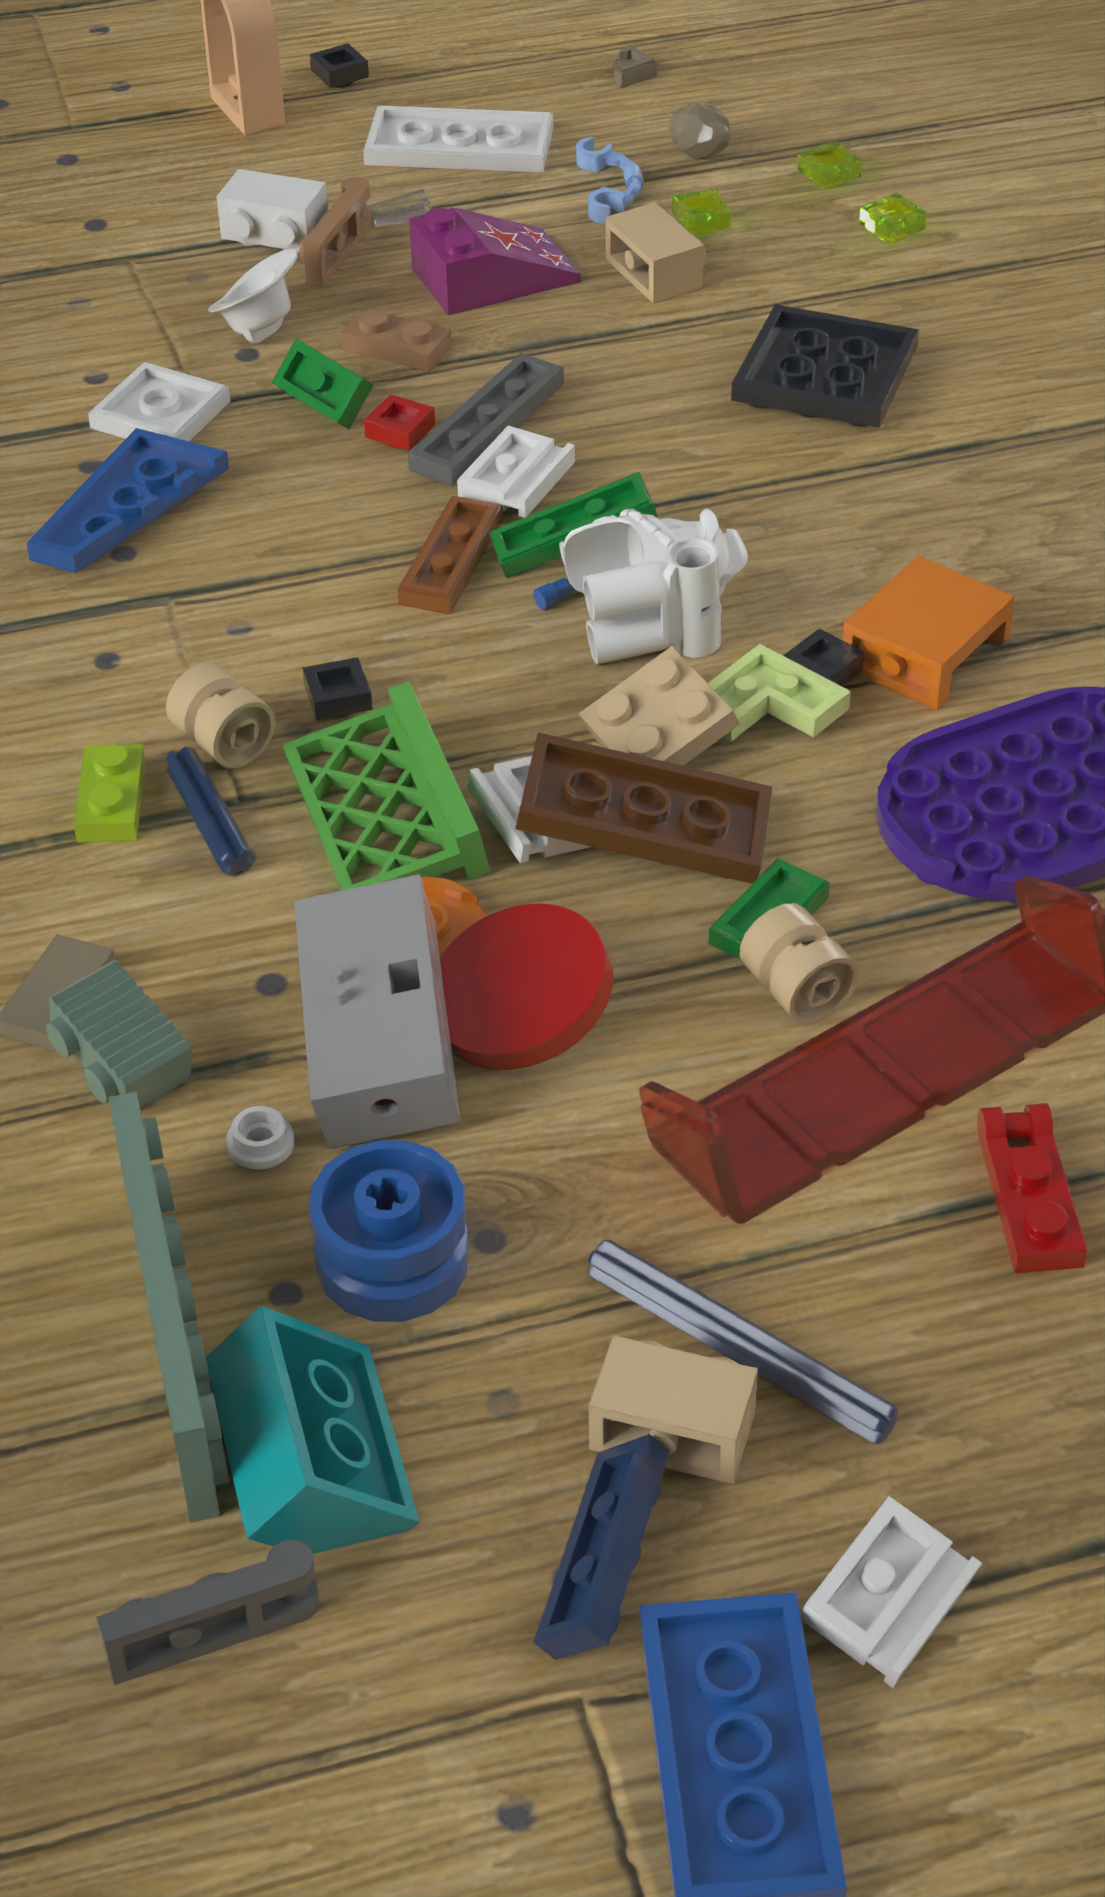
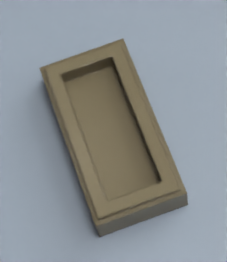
[0,934,115,1052]

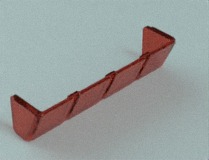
[639,875,1105,1224]

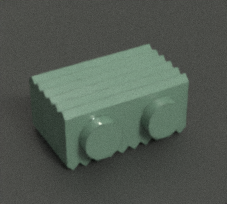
[46,960,192,1110]

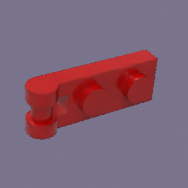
[977,1103,1087,1273]

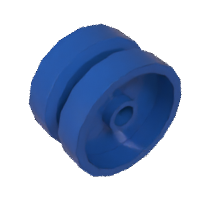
[309,1140,468,1322]

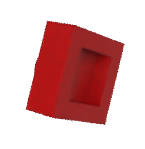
[364,394,435,451]

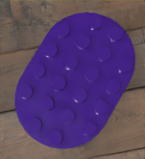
[876,687,1105,904]

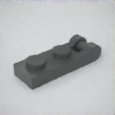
[96,1540,319,1685]

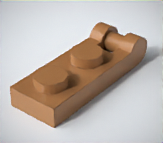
[299,177,372,287]

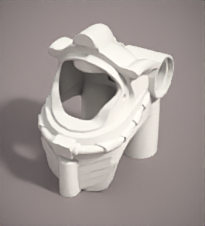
[559,509,748,665]

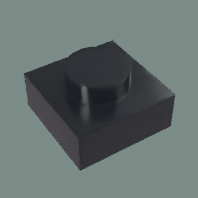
[310,43,369,88]
[783,628,864,686]
[302,657,373,721]

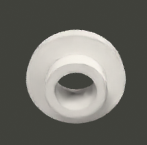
[226,1106,295,1170]

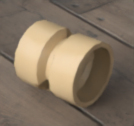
[166,662,276,769]
[740,903,859,1024]

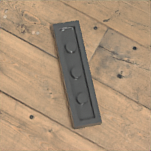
[408,353,564,486]

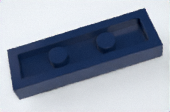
[533,1434,670,1660]

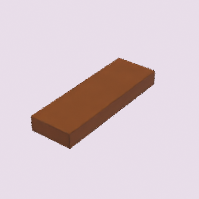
[397,495,503,614]

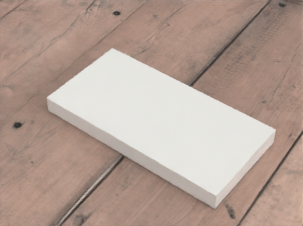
[363,106,553,173]

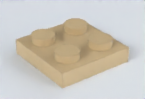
[579,646,740,766]

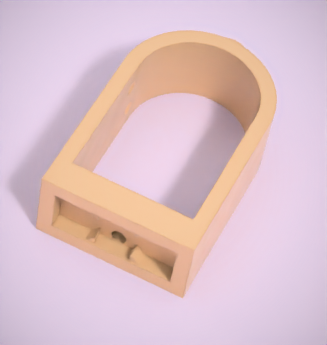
[200,0,286,136]

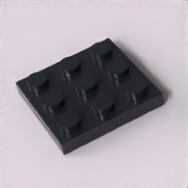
[731,304,919,428]

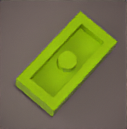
[74,744,146,843]

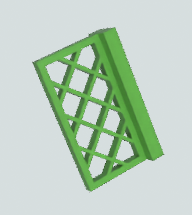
[282,681,491,891]

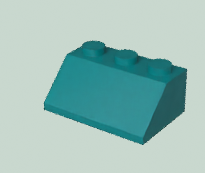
[206,1306,420,1554]

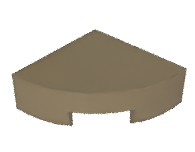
[613,45,657,88]

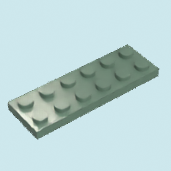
[109,1092,229,1523]

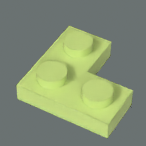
[708,644,851,741]

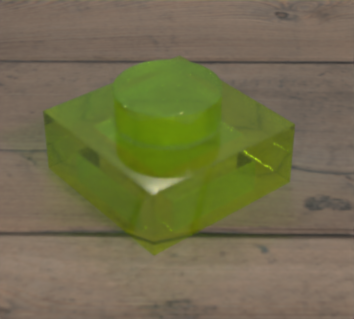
[797,141,862,189]
[672,188,731,236]
[859,193,927,244]

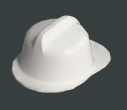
[208,249,298,344]

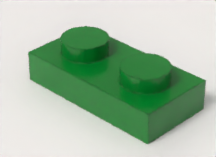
[271,338,374,429]

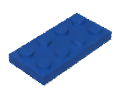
[640,1592,847,1897]

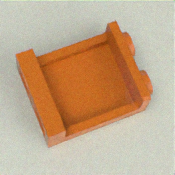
[843,555,1015,710]

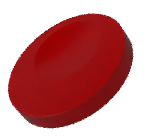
[440,904,614,1070]

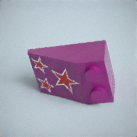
[409,207,581,316]

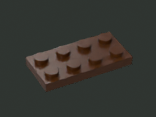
[515,732,772,884]

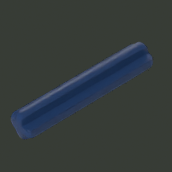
[165,746,252,876]

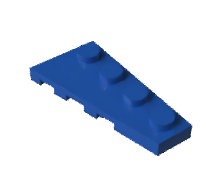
[27,428,229,573]

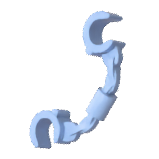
[576,137,644,224]

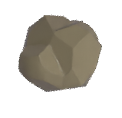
[669,103,731,159]

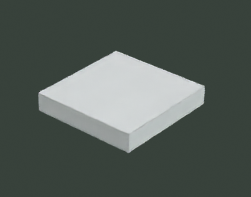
[88,362,231,441]

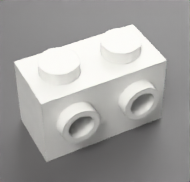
[216,169,328,253]

